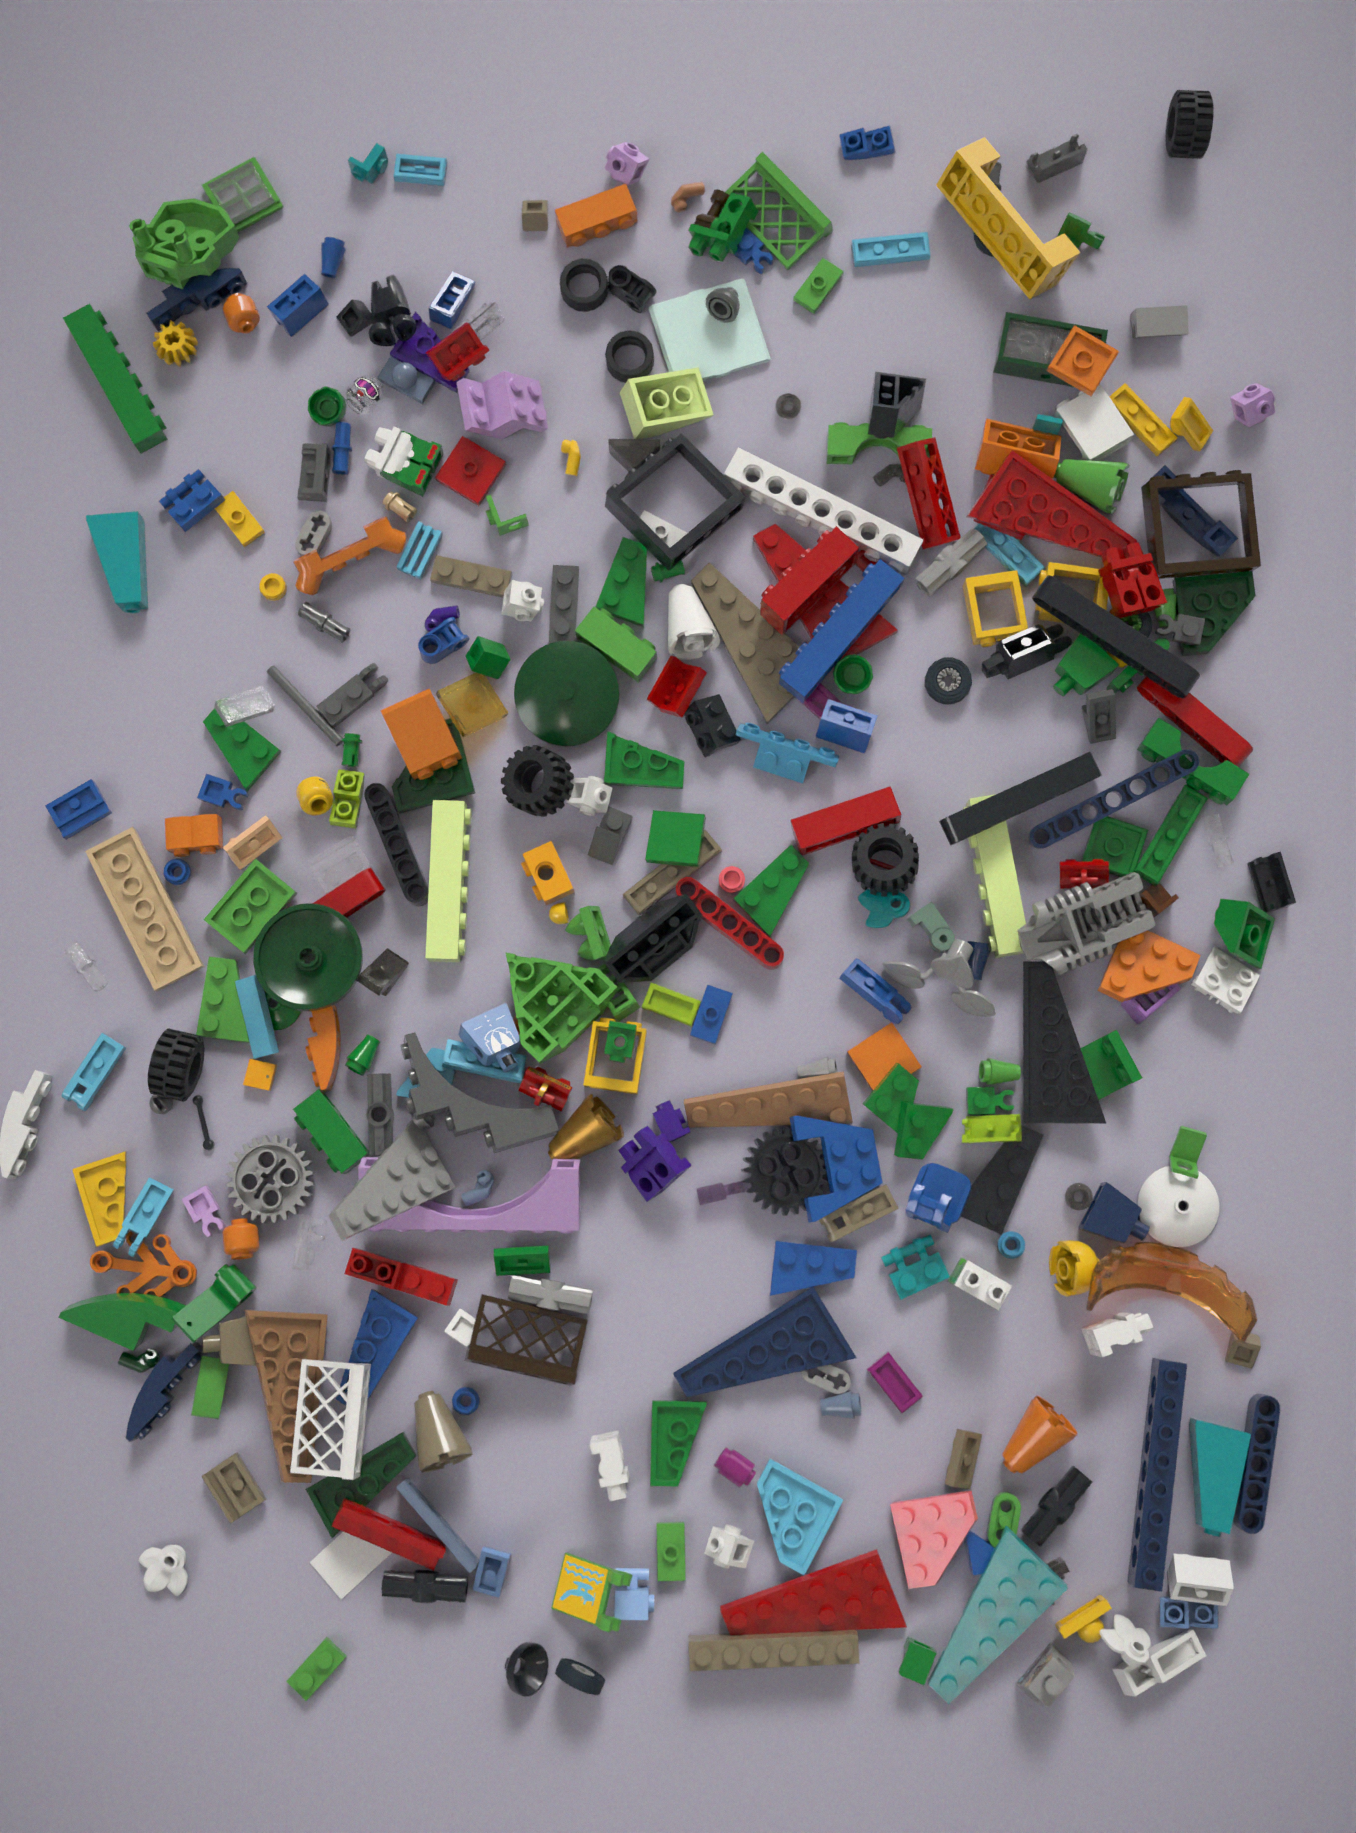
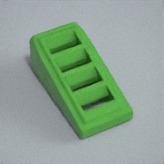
[597,964,640,1022]

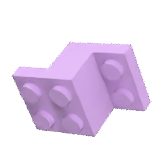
[457,371,548,440]

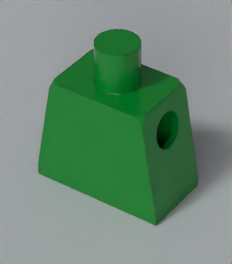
[1053,634,1119,697]

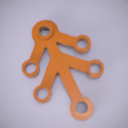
[90,1231,197,1297]

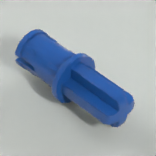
[331,422,352,475]

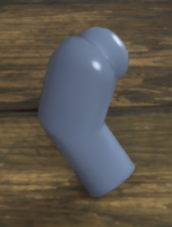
[461,1170,494,1206]

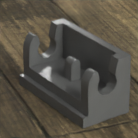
[1026,134,1087,183]
[297,443,331,502]

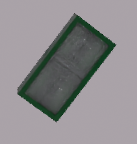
[993,312,1108,387]

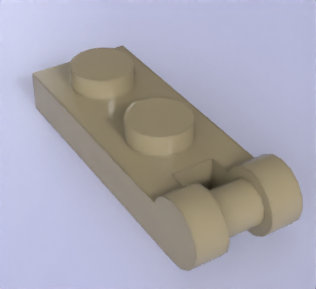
[819,1184,899,1243]

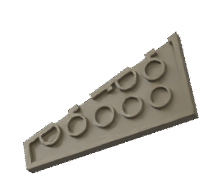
[691,562,799,724]

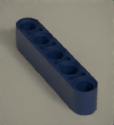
[1233,1394,1280,1534]

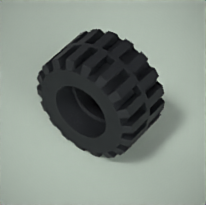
[1165,90,1214,159]
[501,745,574,817]
[852,823,919,897]
[148,1028,205,1102]

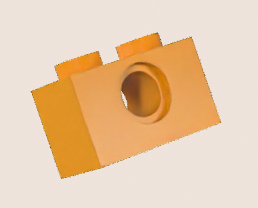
[521,841,575,906]

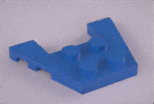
[789,1116,883,1223]

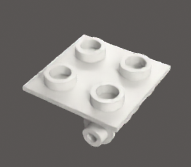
[1191,946,1260,1014]

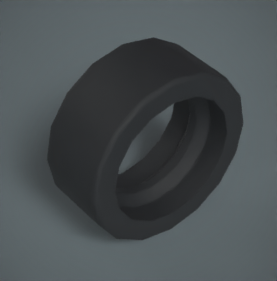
[560,258,608,312]
[605,330,654,383]

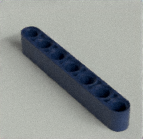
[1028,749,1199,849]

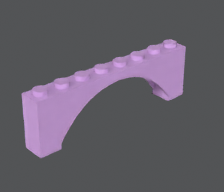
[358,1157,581,1234]

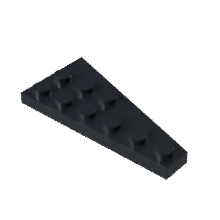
[1023,961,1107,1124]

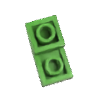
[191,1356,229,1419]

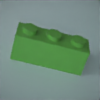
[575,606,657,683]

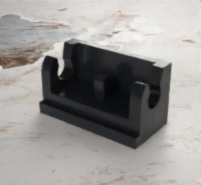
[1247,851,1296,913]

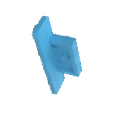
[735,723,840,783]

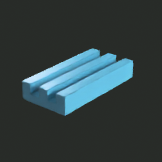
[393,154,447,186]
[396,521,443,580]

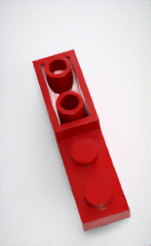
[344,1247,458,1306]

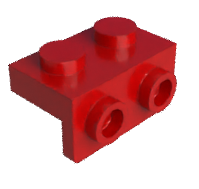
[426,322,490,381]
[647,655,707,718]

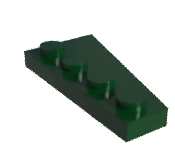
[305,1431,417,1538]

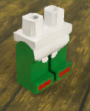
[364,427,444,497]

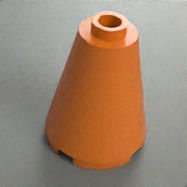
[1002,1395,1077,1474]

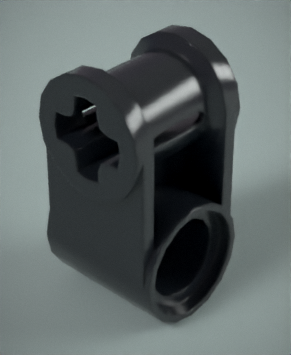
[608,265,657,313]

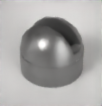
[149,1095,173,1114]

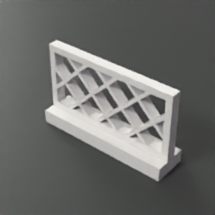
[290,1359,371,1480]

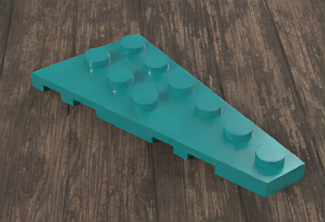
[928,1526,1068,1704]

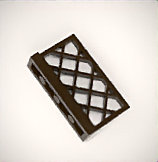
[465,1294,588,1386]

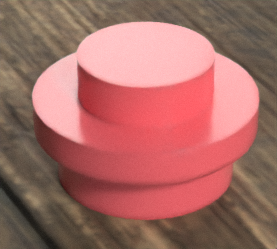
[719,866,745,893]

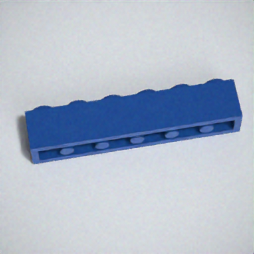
[779,559,905,703]

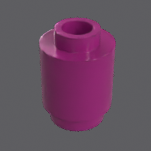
[714,1447,756,1488]

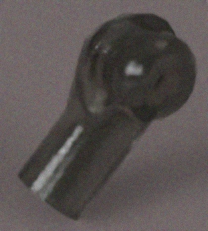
[873,464,905,487]

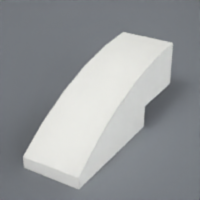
[1112,1629,1206,1697]

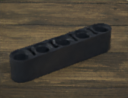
[364,783,429,907]

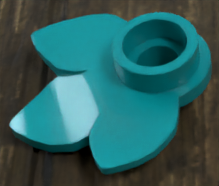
[858,889,910,928]

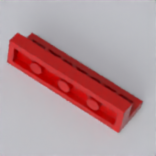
[897,437,961,549]
[332,1498,446,1570]

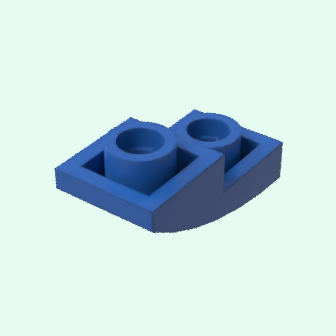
[839,125,896,160]

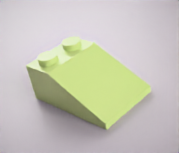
[620,367,714,440]

